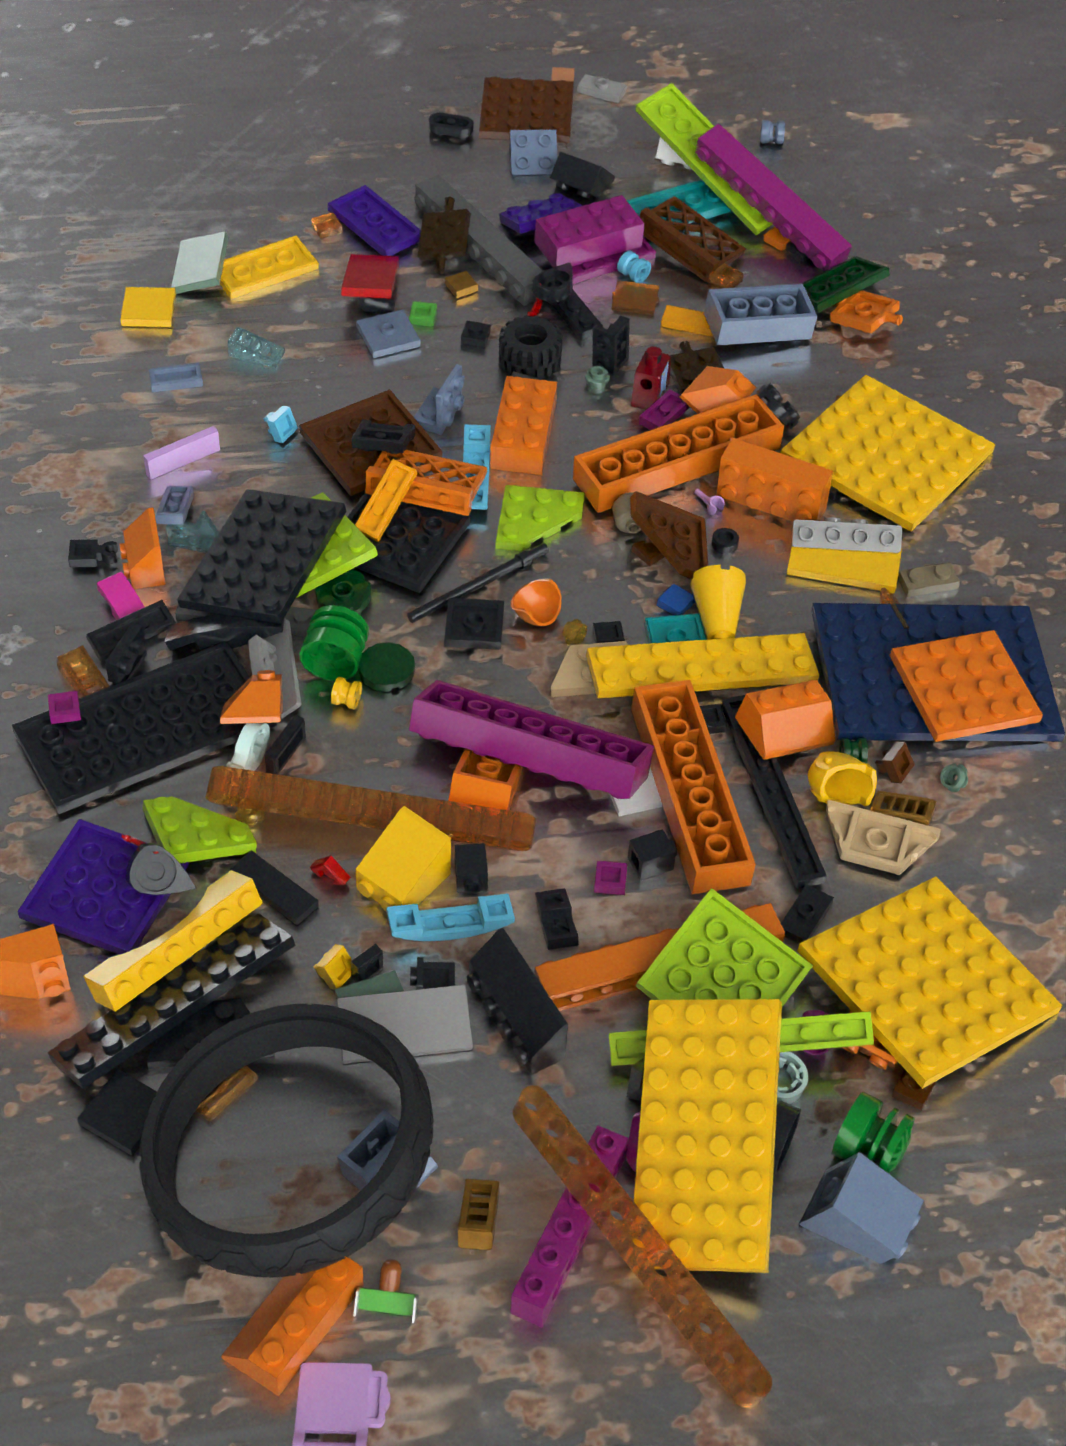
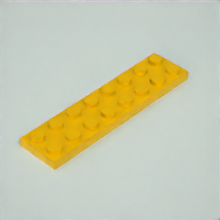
[586,633,820,699]

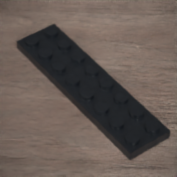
[48,913,296,1089]

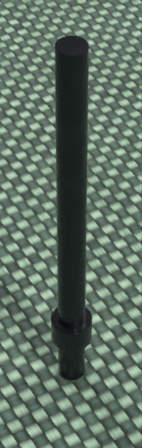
[407,543,549,623]

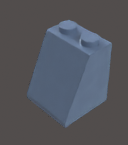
[799,1152,924,1264]

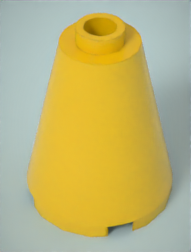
[690,565,746,639]

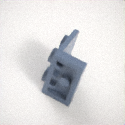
[509,130,557,176]
[414,364,465,435]

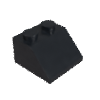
[550,151,615,199]

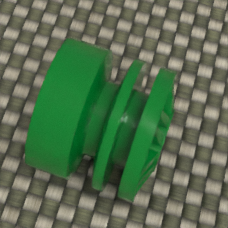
[299,605,369,681]
[831,1091,915,1174]

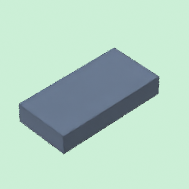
[149,363,203,393]

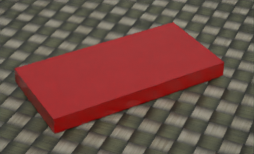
[341,254,399,299]

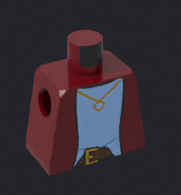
[631,346,671,410]

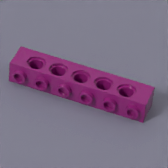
[510,1125,628,1328]

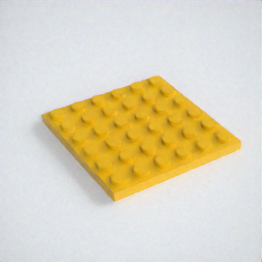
[780,375,995,532]
[797,876,1063,1089]

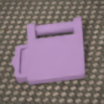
[292,1362,391,1446]

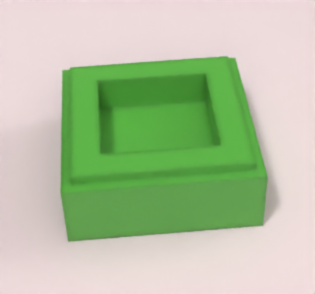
[409,301,437,327]

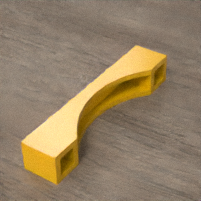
[83,870,263,1012]

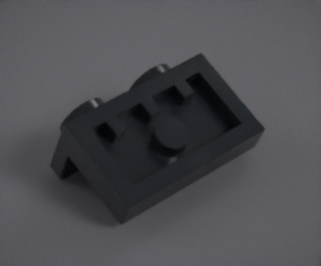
[592,316,630,375]

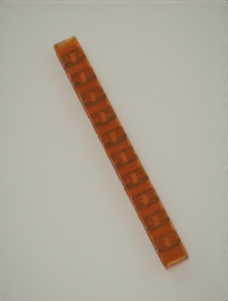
[205,766,536,851]
[512,1085,772,1408]

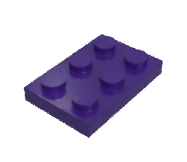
[499,193,583,234]

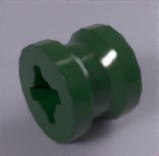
[839,738,868,763]

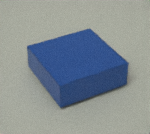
[657,584,695,615]

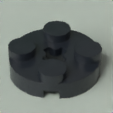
[756,383,800,429]

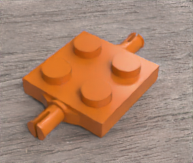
[830,290,903,334]

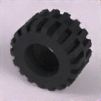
[499,315,562,380]

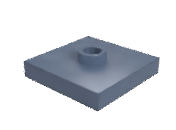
[356,309,421,358]

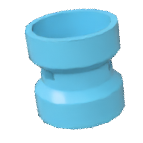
[617,250,651,284]

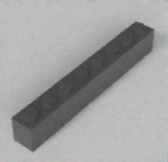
[414,175,543,306]

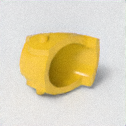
[807,751,877,807]

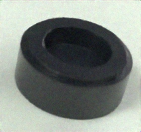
[711,528,739,554]

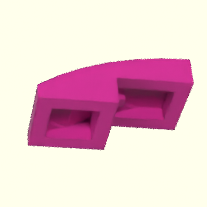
[97,571,144,620]

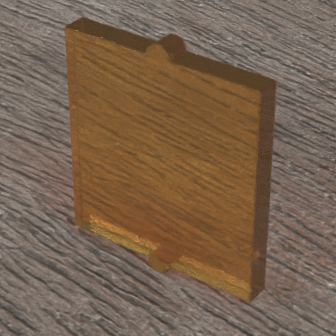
[612,280,659,315]

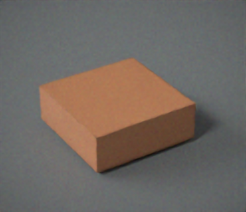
[551,67,575,85]

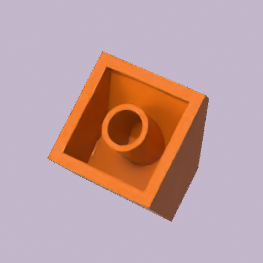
[119,507,165,589]

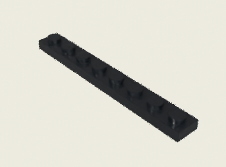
[721,695,827,889]

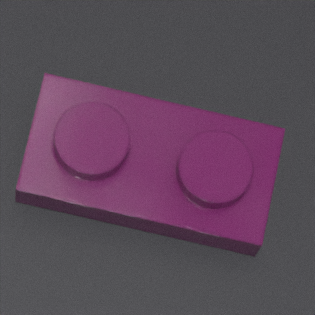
[639,389,690,430]

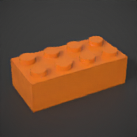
[490,376,557,475]
[716,438,833,522]

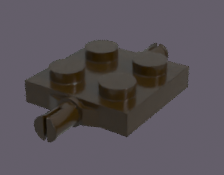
[417,197,471,274]
[669,341,724,395]

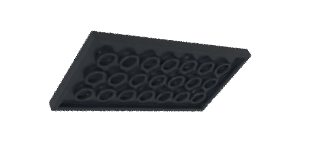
[12,641,277,814]

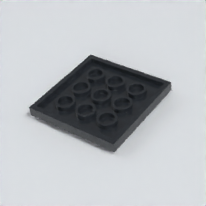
[347,494,470,593]

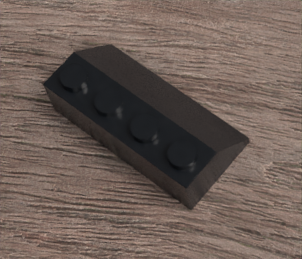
[467,928,568,1075]

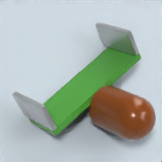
[353,1259,419,1323]

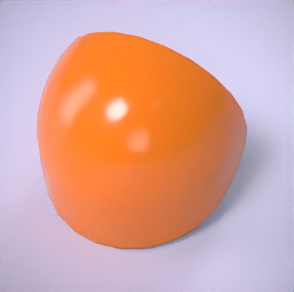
[511,579,562,626]

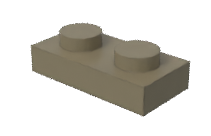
[898,562,960,597]

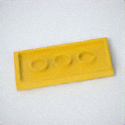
[220,235,319,299]
[787,546,902,593]

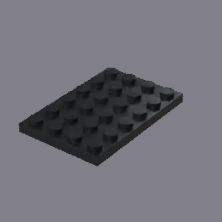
[177,489,346,624]

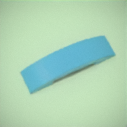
[463,424,491,510]
[386,893,515,941]

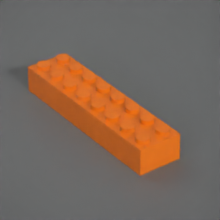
[573,394,784,513]
[631,680,756,895]

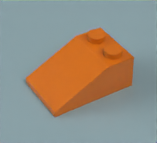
[448,748,523,818]
[0,924,71,999]

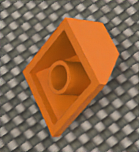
[679,366,757,414]
[220,670,283,724]

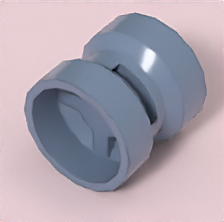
[760,120,785,145]

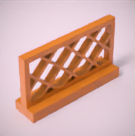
[365,450,487,516]

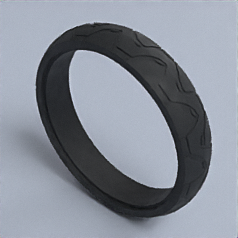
[139,1004,434,1277]

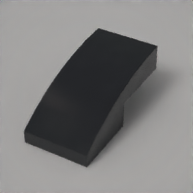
[535,888,579,950]

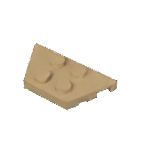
[551,641,629,697]
[826,800,941,875]

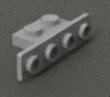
[792,517,902,553]
[248,618,301,719]

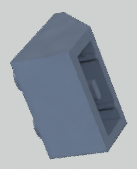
[337,1109,438,1190]

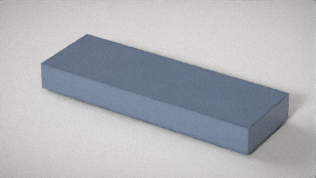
[156,486,194,525]

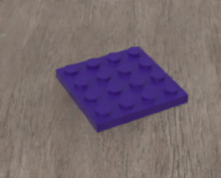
[18,819,189,955]

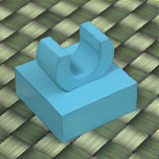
[263,406,298,443]

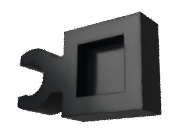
[68,539,118,567]

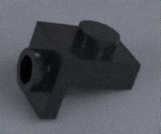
[410,957,455,990]

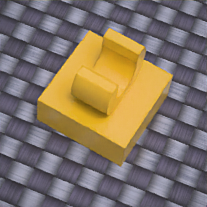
[313,944,352,990]

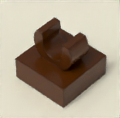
[875,741,915,783]
[892,1070,936,1111]

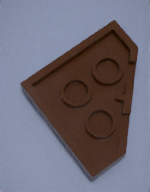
[630,491,708,579]

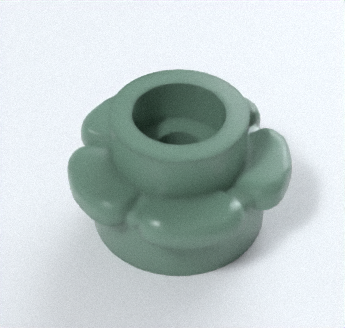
[585,366,610,389]
[940,763,968,792]

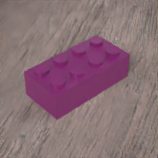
[535,195,644,267]

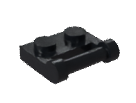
[351,419,415,454]

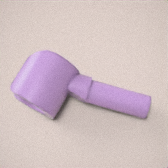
[694,489,725,515]

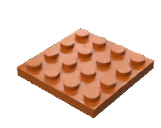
[890,630,1043,742]

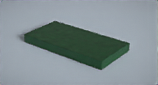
[802,256,890,313]

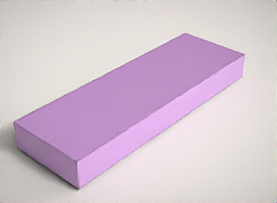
[143,426,220,480]

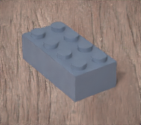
[704,284,817,345]

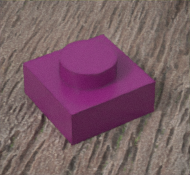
[48,691,81,724]
[594,860,627,895]

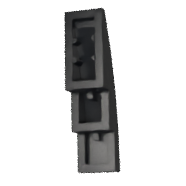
[165,614,284,650]

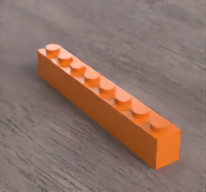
[534,903,785,1011]

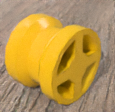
[331,676,362,710]

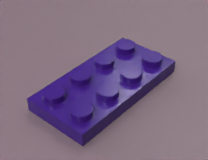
[328,185,421,256]

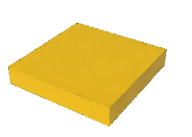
[120,287,176,327]

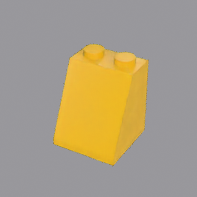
[355,806,451,912]

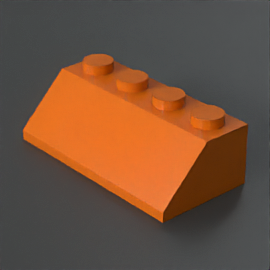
[221,1257,364,1396]

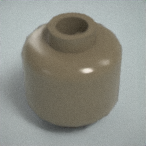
[612,493,641,534]

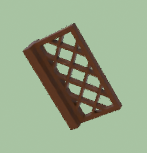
[639,196,746,283]

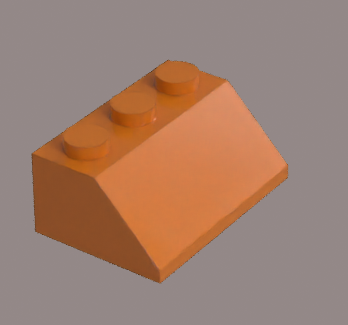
[735,679,836,760]

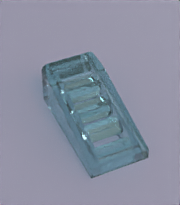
[228,327,285,368]

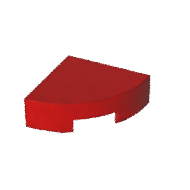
[310,855,351,885]

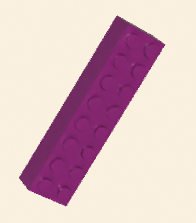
[409,680,654,799]

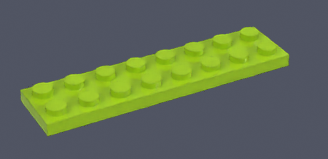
[635,83,773,235]

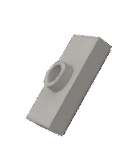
[577,74,627,103]

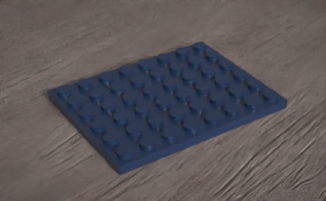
[811,603,1065,742]

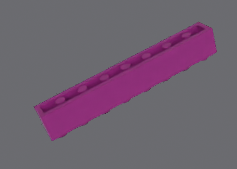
[695,124,852,272]

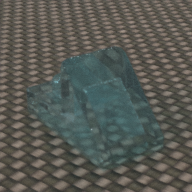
[166,510,220,553]

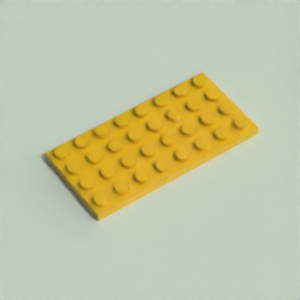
[629,999,782,1273]

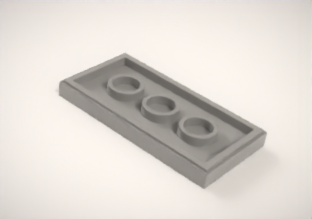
[337,985,473,1064]

